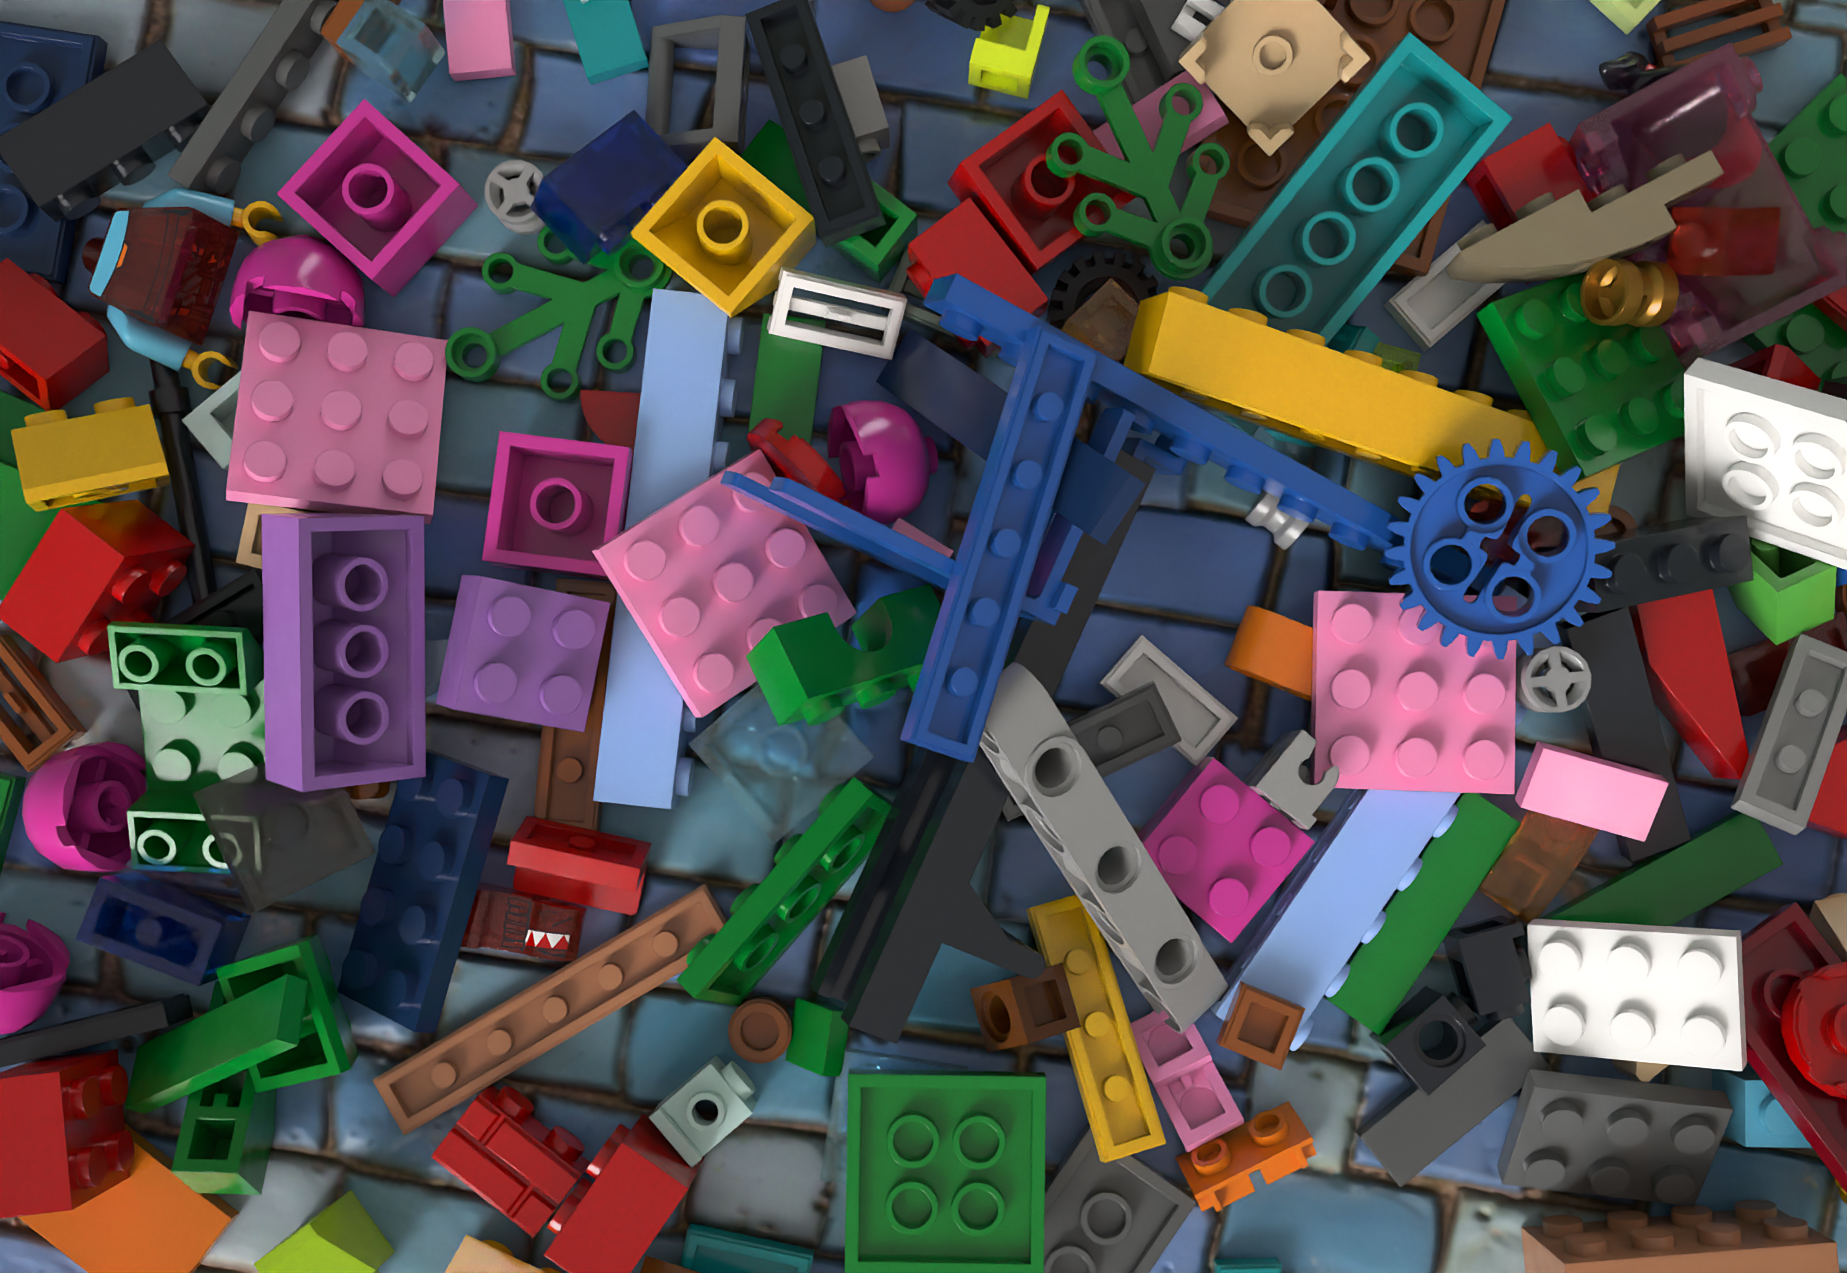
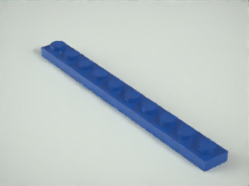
[923,273,1505,596]

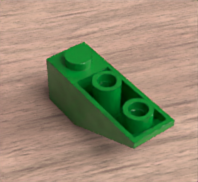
[740,119,918,284]

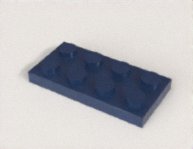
[337,748,509,1033]

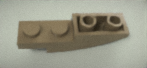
[1445,150,1724,283]

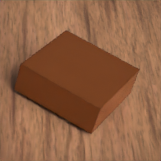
[1216,981,1305,1070]

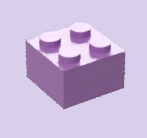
[436,575,610,732]

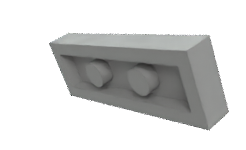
[1730,633,1847,836]

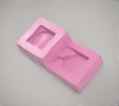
[1130,1010,1244,1153]

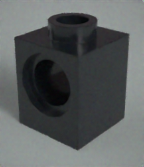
[1369,986,1486,1097]

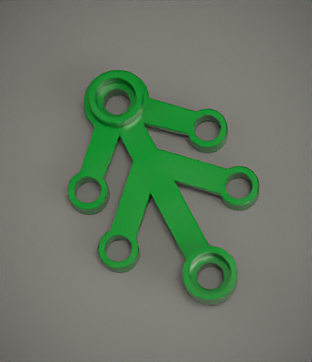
[1046,35,1230,281]
[445,223,673,403]

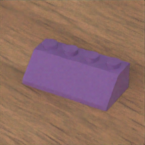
[261,513,426,792]

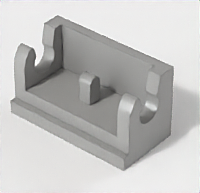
[1243,729,1339,830]

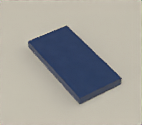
[0,21,108,285]

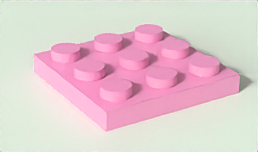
[226,311,448,525]
[592,449,857,718]
[1310,591,1517,794]

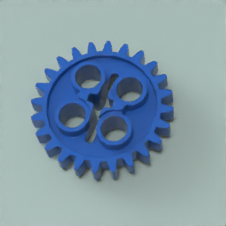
[1384,438,1615,659]

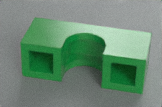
[746,584,941,727]

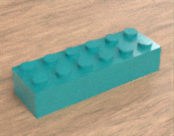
[1197,32,1513,436]

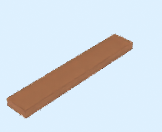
[372,882,729,1136]

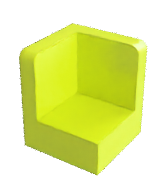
[968,4,1050,99]

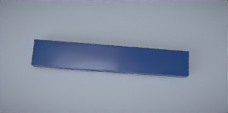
[899,325,1100,763]

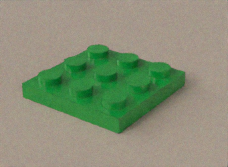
[1476,272,1685,484]
[845,1069,1046,1273]

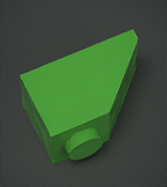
[1727,536,1837,645]

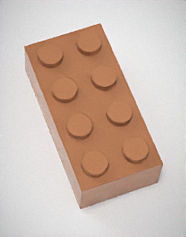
[1521,1200,1839,1273]

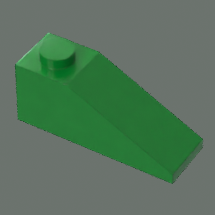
[171,981,277,1195]

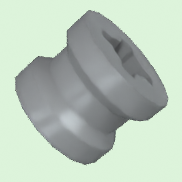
[484,160,557,235]
[1244,491,1310,550]
[1516,646,1591,713]

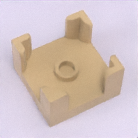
[1178,0,1370,157]

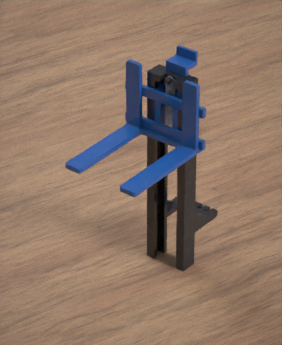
[720,408,1188,1044]

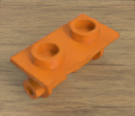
[1175,1101,1317,1212]

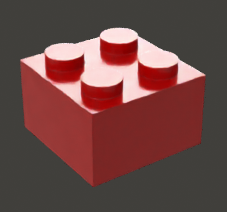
[947,90,1137,277]
[0,499,196,663]
[0,1048,134,1219]
[544,1114,705,1273]

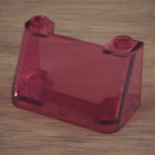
[1569,42,1847,369]

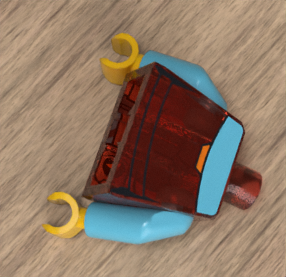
[82,187,284,391]

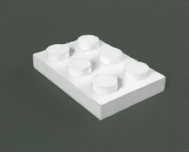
[1527,919,1747,1071]

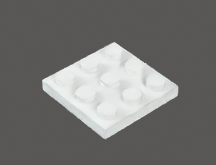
[1684,357,1847,570]

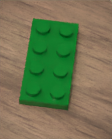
[676,777,893,1006]

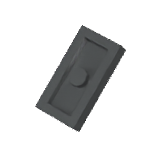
[643,15,752,159]

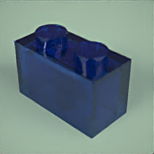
[530,110,687,265]
[75,871,251,986]

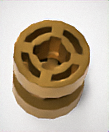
[1580,258,1679,327]

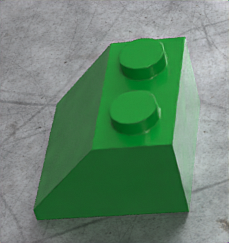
[215,933,359,1093]

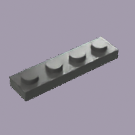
[167,0,340,196]

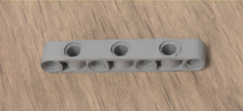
[979,662,1229,1034]

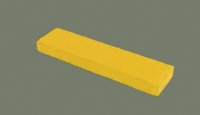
[1026,894,1166,1163]

